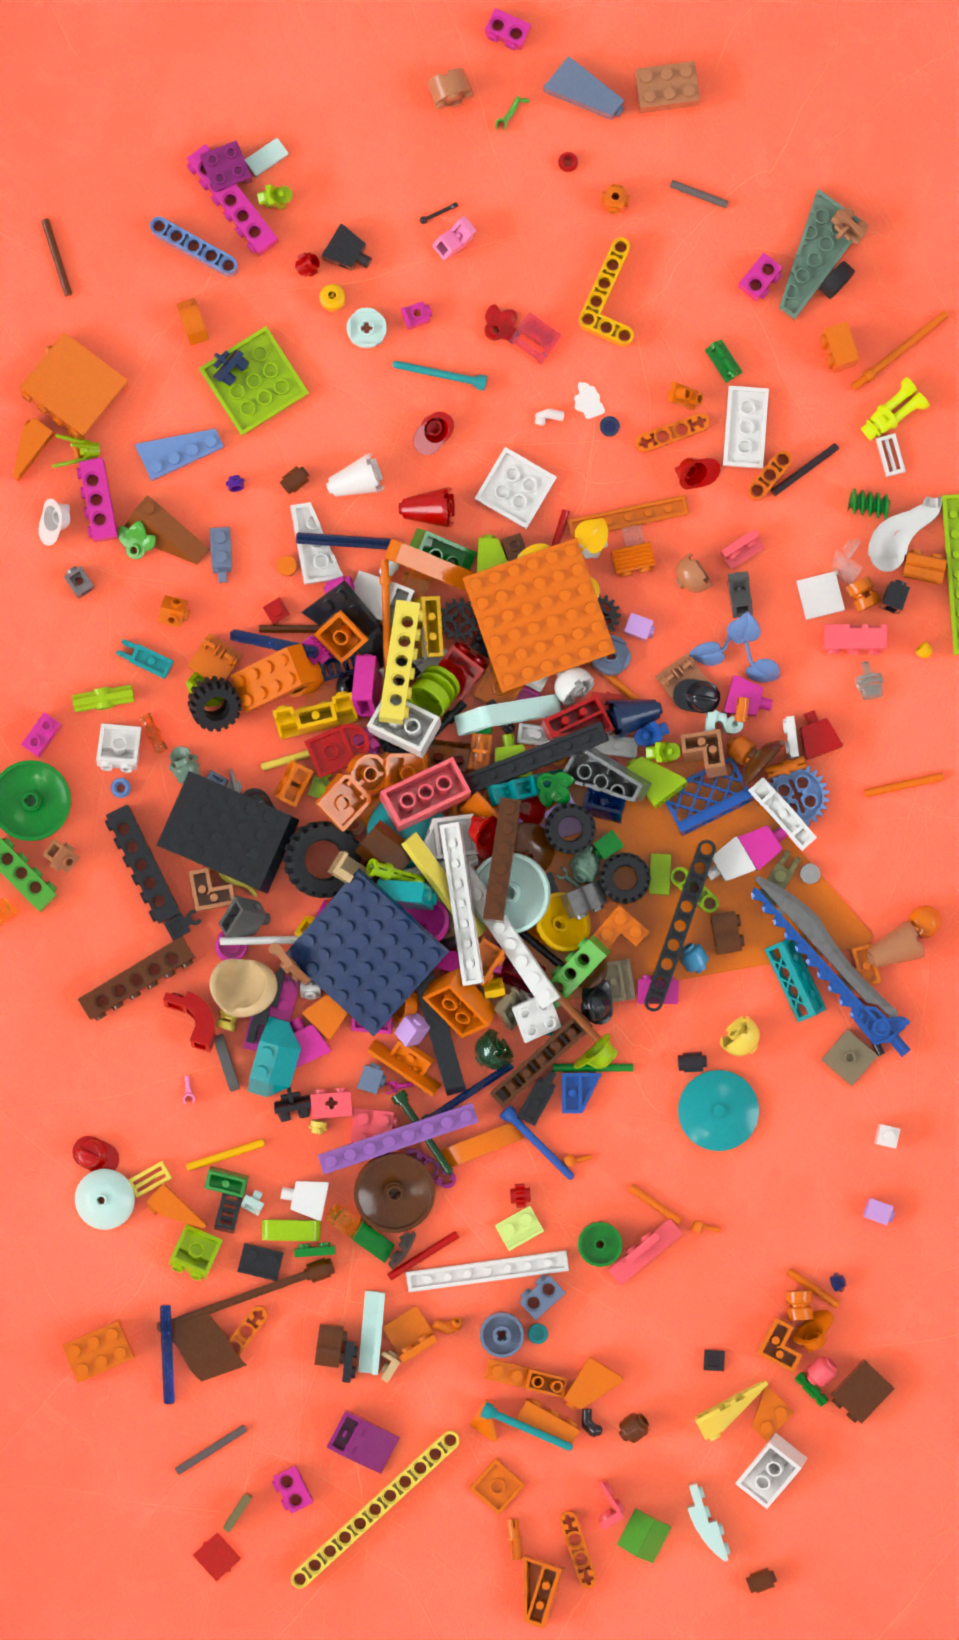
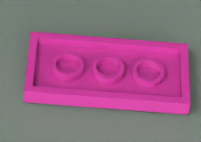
[242,972,300,1051]

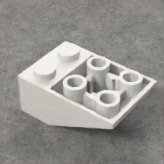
[354,570,415,627]

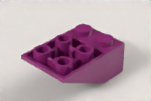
[327,1409,400,1474]

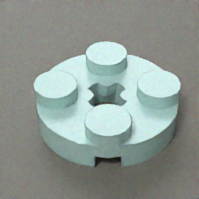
[347,308,387,349]

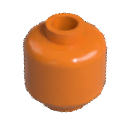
[727,735,757,765]

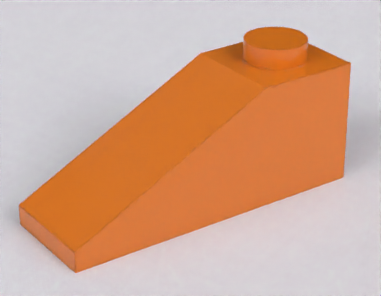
[13,417,55,482]
[146,1183,208,1229]

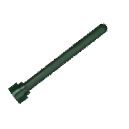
[391,1089,453,1175]

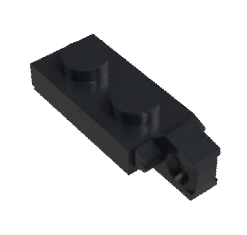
[517,1070,556,1126]

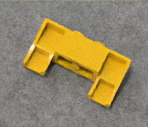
[273,691,359,740]

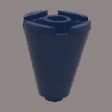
[605,699,663,740]

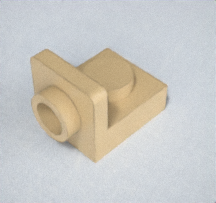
[380,1349,401,1383]

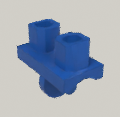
[634,721,670,747]

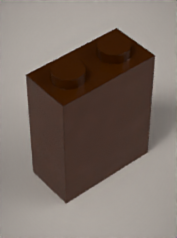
[830,1359,895,1424]

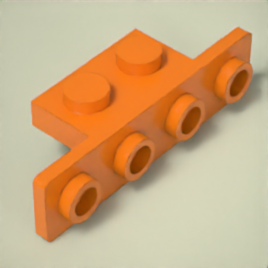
[367,1039,441,1096]

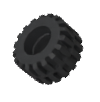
[188,676,242,732]
[544,803,596,854]
[600,852,651,904]

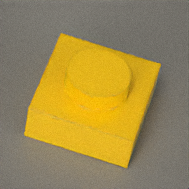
[483,977,506,999]

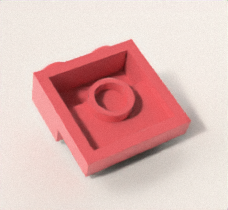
[350,1108,398,1143]

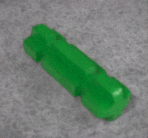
[795,1372,828,1407]

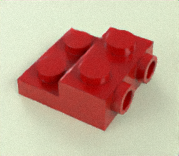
[437,642,488,700]

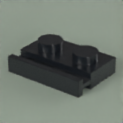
[237,1243,284,1281]

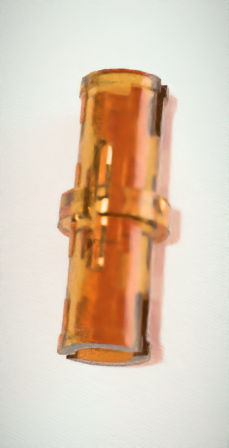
[139,713,168,754]

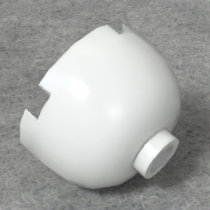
[554,667,594,706]

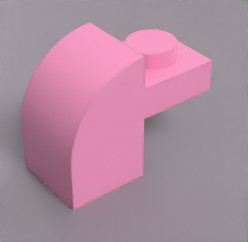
[432,216,477,261]

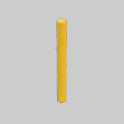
[186,1139,265,1171]

